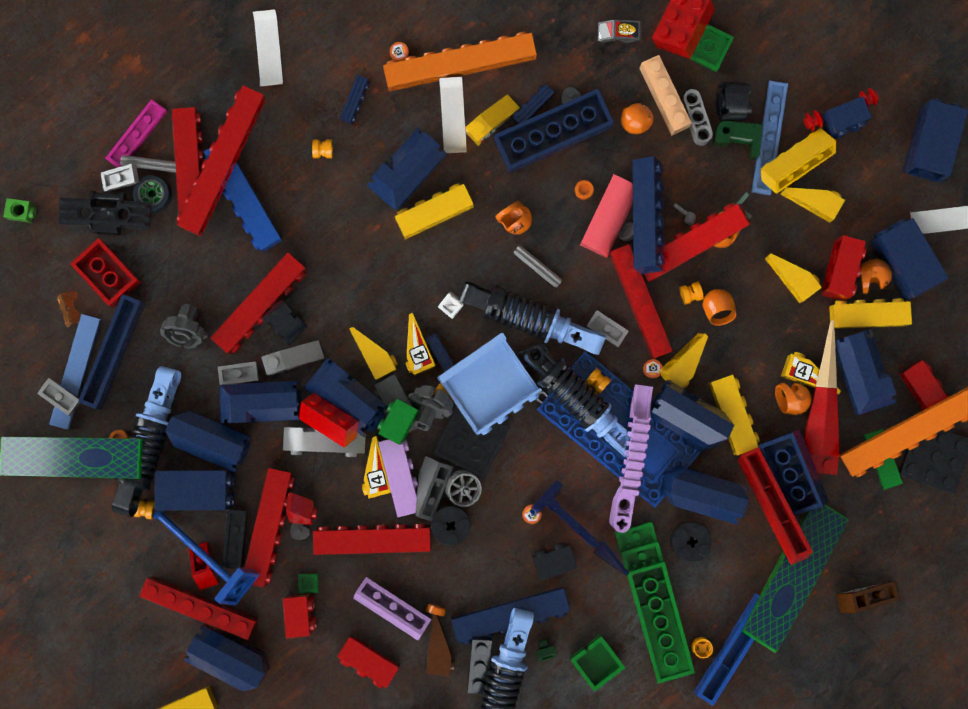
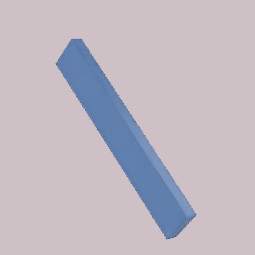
[751,81,788,195]
[49,314,102,430]

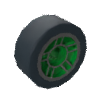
[133,175,172,213]

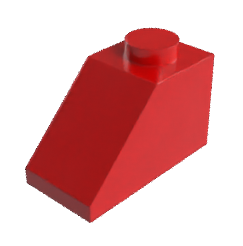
[286,493,318,525]
[189,542,219,590]

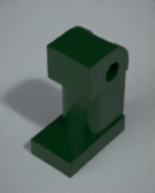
[713,121,762,160]

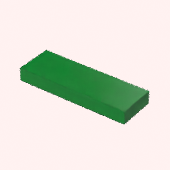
[864,429,903,490]

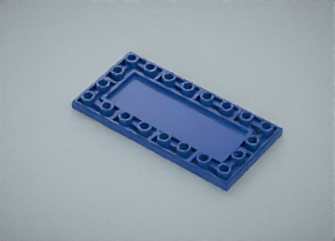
[536,351,701,508]

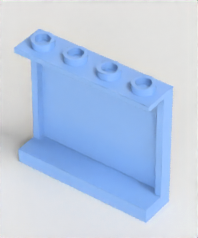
[437,333,542,435]

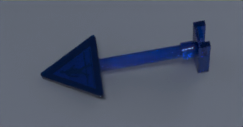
[529,480,629,576]

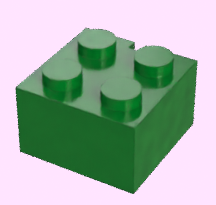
[377,399,419,445]
[569,634,625,692]

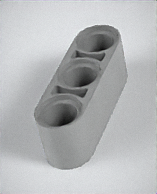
[681,89,713,146]

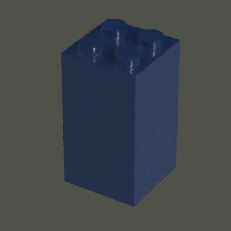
[902,98,968,183]
[870,218,948,301]
[155,470,235,510]

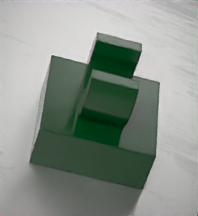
[535,639,557,662]

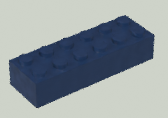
[493,89,614,174]

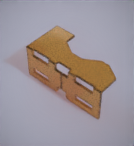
[56,290,81,328]

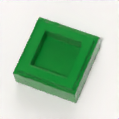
[298,573,319,594]

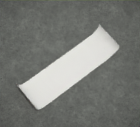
[253,10,283,87]
[439,77,467,153]
[910,206,968,234]

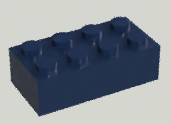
[758,429,829,516]

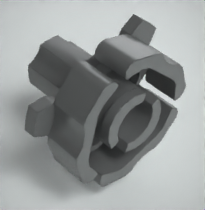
[160,304,208,349]
[408,385,454,431]

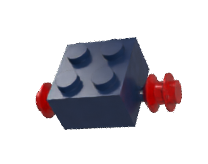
[804,88,879,140]

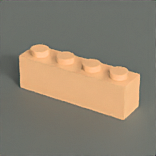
[639,55,692,136]

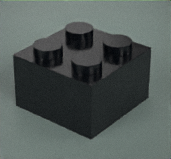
[532,542,578,581]

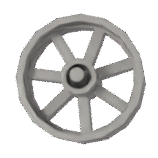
[445,470,482,507]

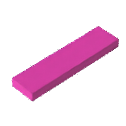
[105,99,168,168]

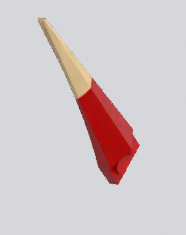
[803,320,840,475]

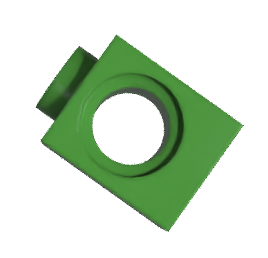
[3,198,36,223]

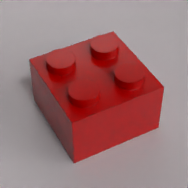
[283,593,317,638]

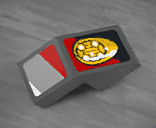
[598,20,642,43]

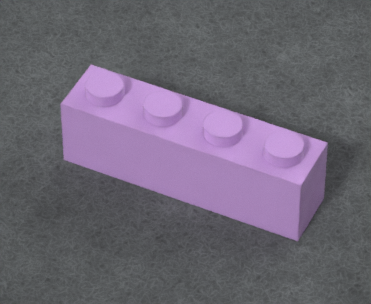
[379,439,418,517]
[353,577,431,640]

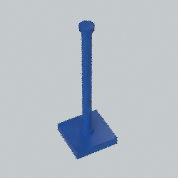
[153,510,260,605]

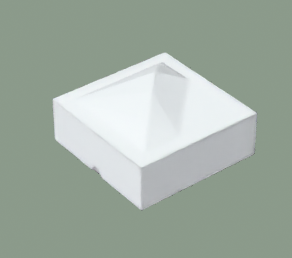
[438,291,464,319]

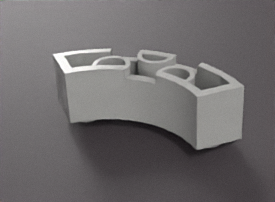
[283,427,366,457]

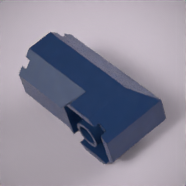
[367,128,447,213]
[835,329,896,415]
[303,358,388,437]
[650,380,734,452]
[220,381,301,424]
[166,411,252,473]
[661,466,749,525]
[183,624,270,691]

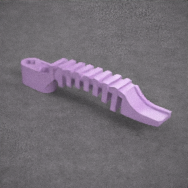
[609,385,653,533]

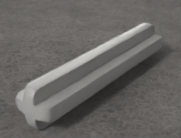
[120,155,176,172]
[514,245,562,287]

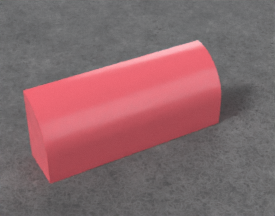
[580,174,633,258]

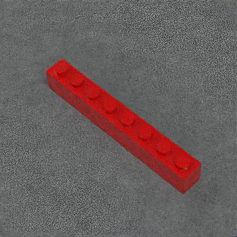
[177,86,266,237]

